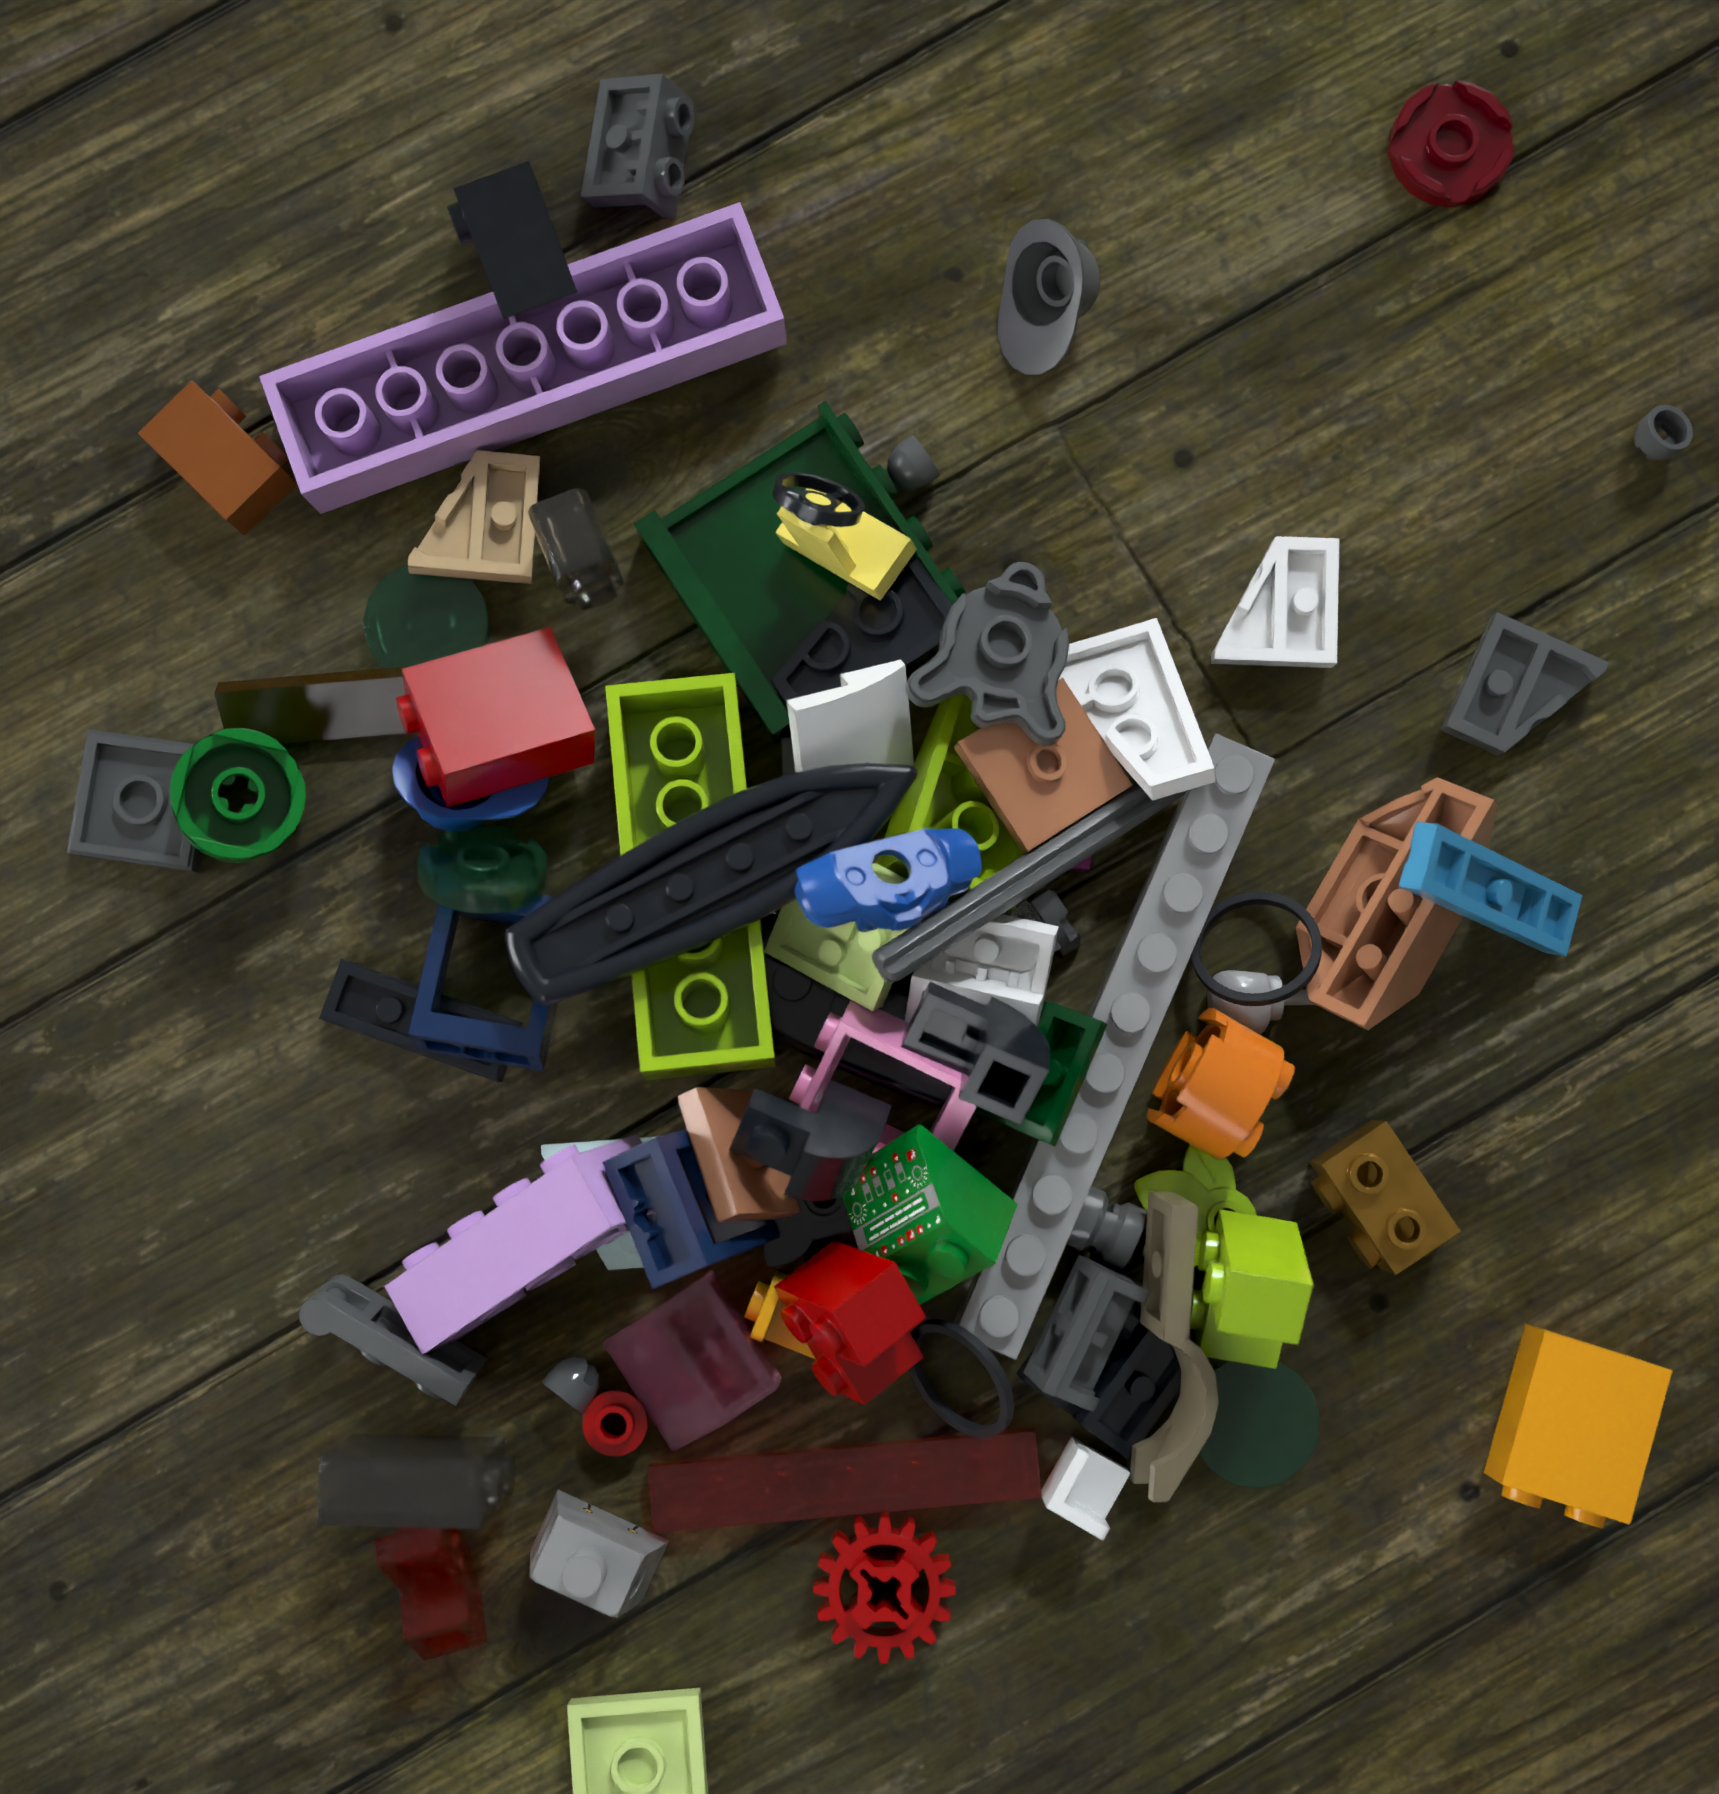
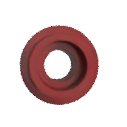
[583,1389,648,1457]

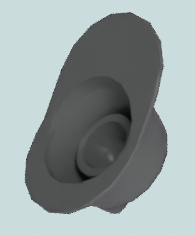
[998,219,1100,375]

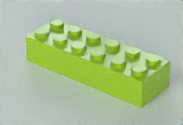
[605,673,776,1081]

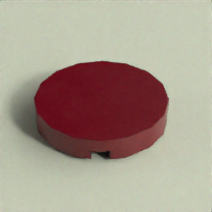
[1387,81,1515,207]

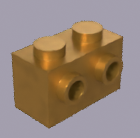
[1309,1120,1461,1275]

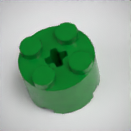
[170,728,306,863]

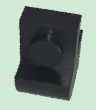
[901,982,1050,1125]
[729,1080,892,1201]

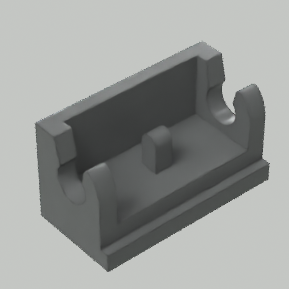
[1023,1255,1151,1412]

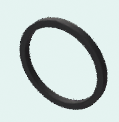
[1191,892,1322,1006]
[909,1319,1014,1439]

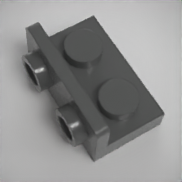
[581,74,694,218]

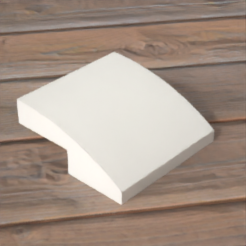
[787,660,914,772]
[905,902,1059,1026]

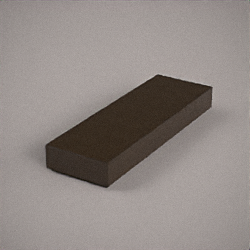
[214,666,408,744]

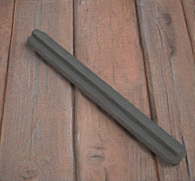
[872,783,1186,982]

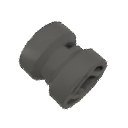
[1066,1186,1147,1269]

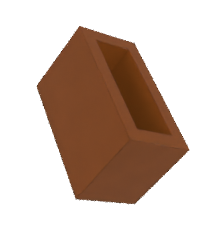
[138,380,297,536]

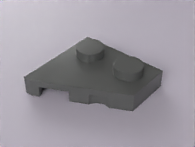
[1440,612,1609,756]

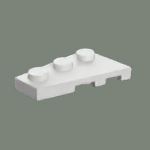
[1058,618,1216,801]

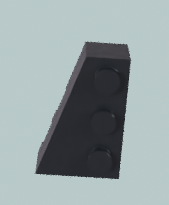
[447,161,577,319]

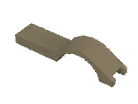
[1130,1192,1219,1502]

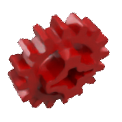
[813,1511,956,1664]

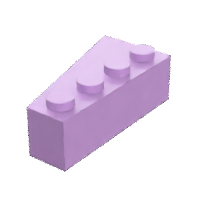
[384,1134,656,1355]

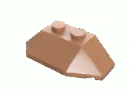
[1296,777,1497,1030]

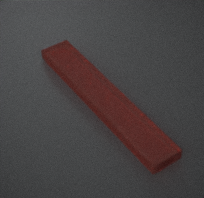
[647,1428,1042,1533]

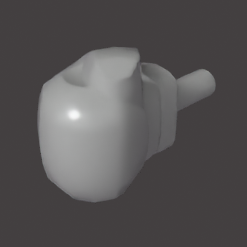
[1207,970,1314,1034]

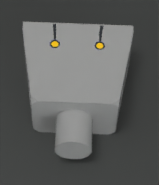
[530,1490,669,1618]

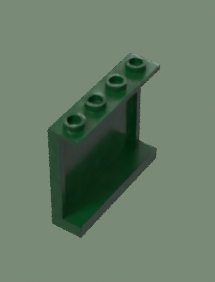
[634,401,967,745]

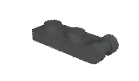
[299,1275,488,1406]

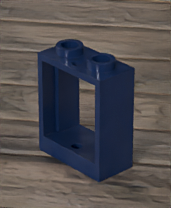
[408,882,558,1071]
[602,1129,780,1289]

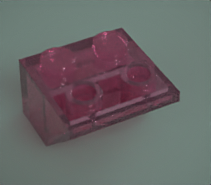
[602,1270,782,1452]

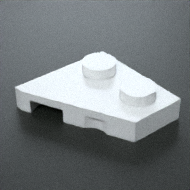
[1211,536,1339,668]

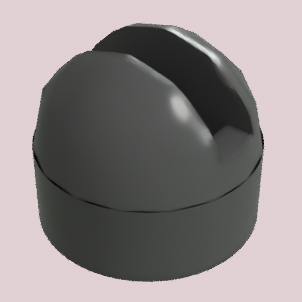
[1634,405,1693,462]
[887,435,940,491]
[542,1356,600,1414]

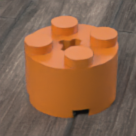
[1147,1008,1295,1160]

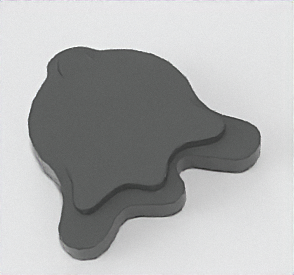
[905,562,1070,746]

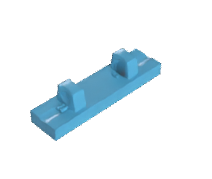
[1399,822,1583,956]

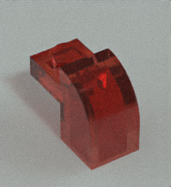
[374,1521,488,1661]

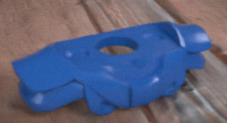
[795,828,982,932]

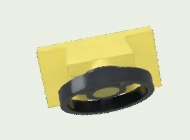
[772,472,917,601]

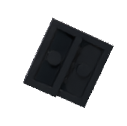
[1016,1302,1181,1459]

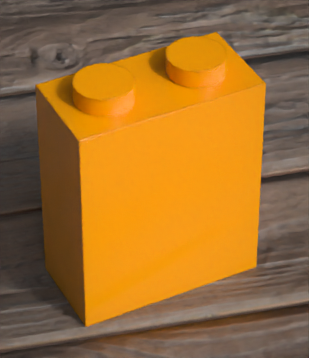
[1484,1323,1673,1528]

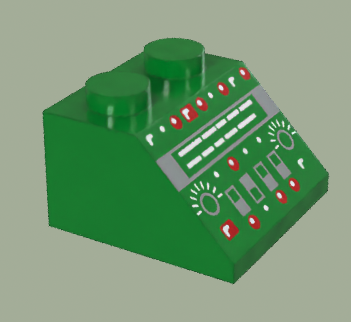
[842,1124,1018,1305]

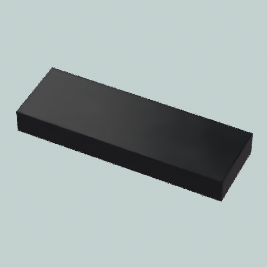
[319,959,523,1082]

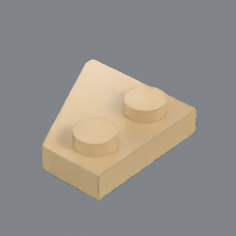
[408,450,540,584]

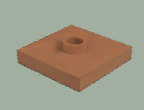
[954,678,1132,855]
[678,1087,802,1222]

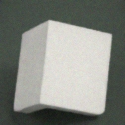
[1040,1436,1130,1540]

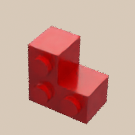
[774,1241,926,1405]

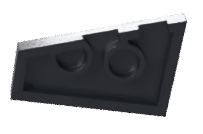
[771,527,952,708]

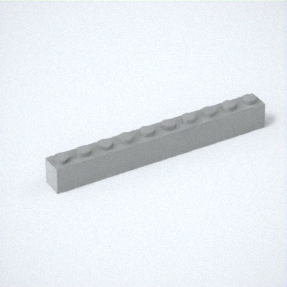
[953,733,1275,1360]

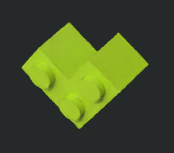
[1190,1209,1313,1369]

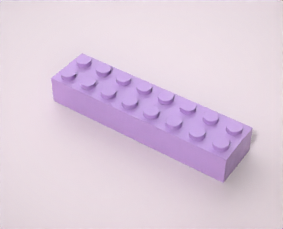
[259,202,787,514]

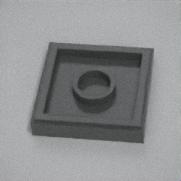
[67,729,201,873]

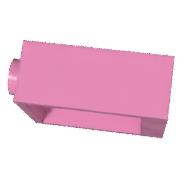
[789,1000,977,1154]

